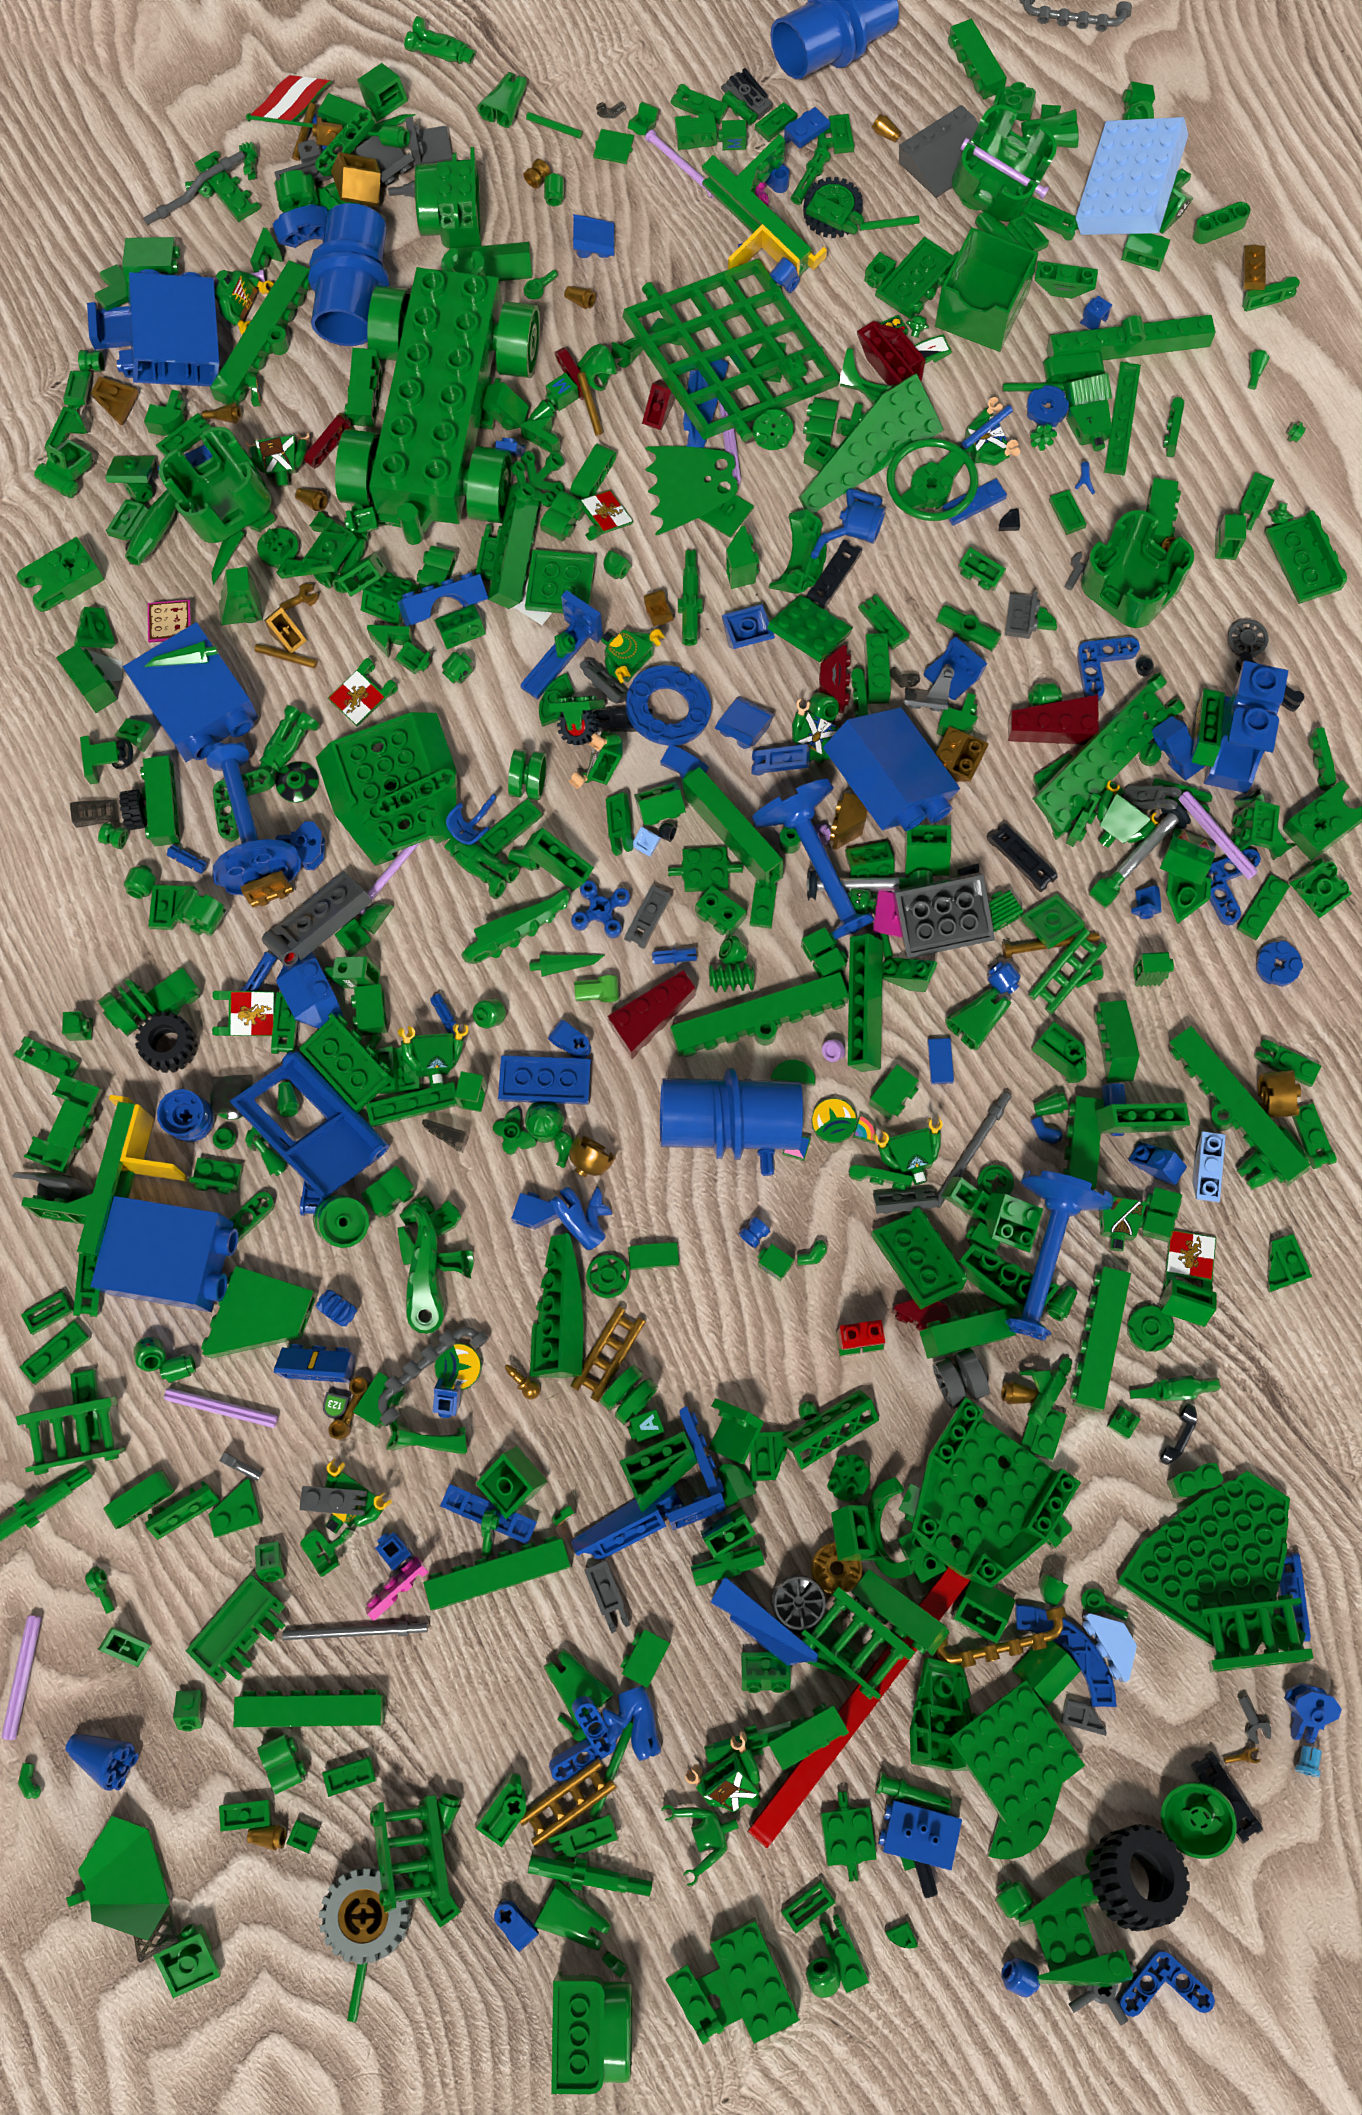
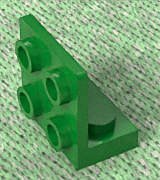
[360,572,419,626]
[1231,800,1280,851]
[709,1398,764,1464]

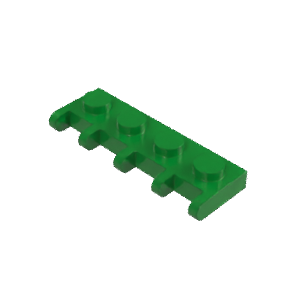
[194,151,261,222]

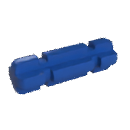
[167,845,207,874]
[430,994,459,1034]

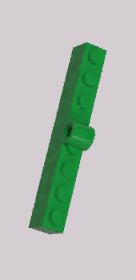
[210,260,311,406]
[1046,315,1216,361]
[670,972,849,1057]
[1169,1026,1311,1187]

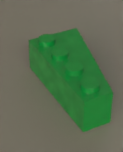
[958,1244,1060,1317]

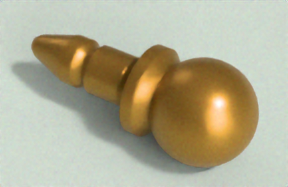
[505,1364,540,1400]

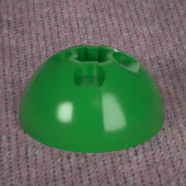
[1161,1782,1237,1859]

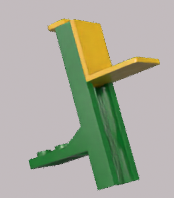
[702,134,827,277]
[21,1095,187,1263]

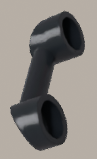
[1159,1403,1197,1465]

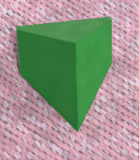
[1166,872,1212,924]

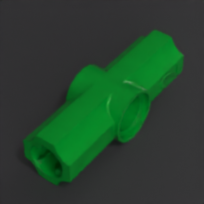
[936,605,1002,652]
[690,1545,765,1587]

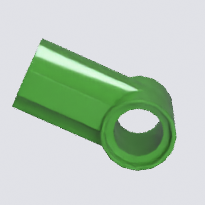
[574,975,619,1002]

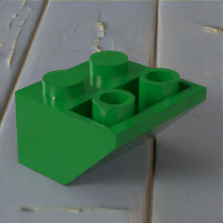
[726,526,759,589]
[905,825,951,876]
[985,1193,1043,1253]
[950,1580,1016,1643]

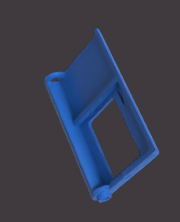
[230,1051,390,1199]

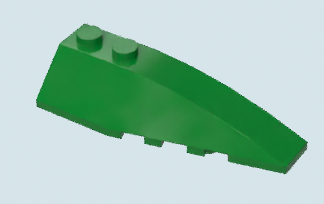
[530,1233,583,1378]

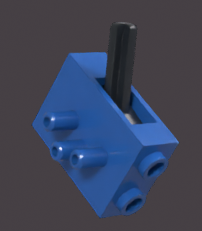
[878,1799,962,1898]

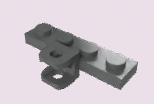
[274,139,351,183]

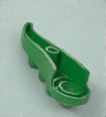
[461,889,570,964]
[406,1201,444,1334]

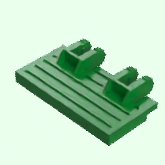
[186,1574,286,1684]

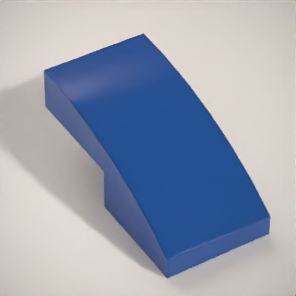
[660,745,709,778]

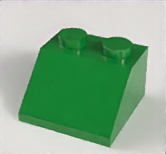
[475,1446,548,1519]

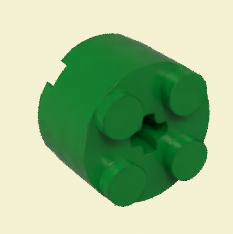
[274,170,318,213]
[172,888,226,936]

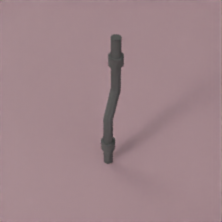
[143,151,245,225]

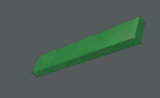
[1104,362,1141,476]

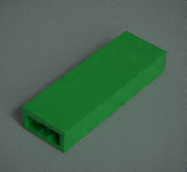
[682,767,783,889]

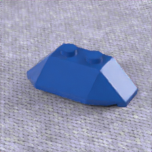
[276,952,344,1029]

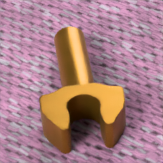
[279,584,319,611]

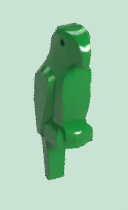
[1129,1375,1221,1401]

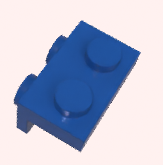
[784,107,830,149]

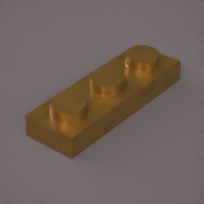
[1244,244,1266,290]

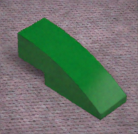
[941,1177,990,1225]

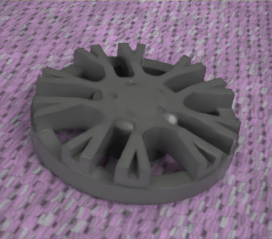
[1227,619,1269,657]

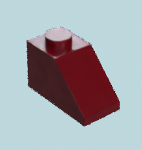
[642,379,675,430]

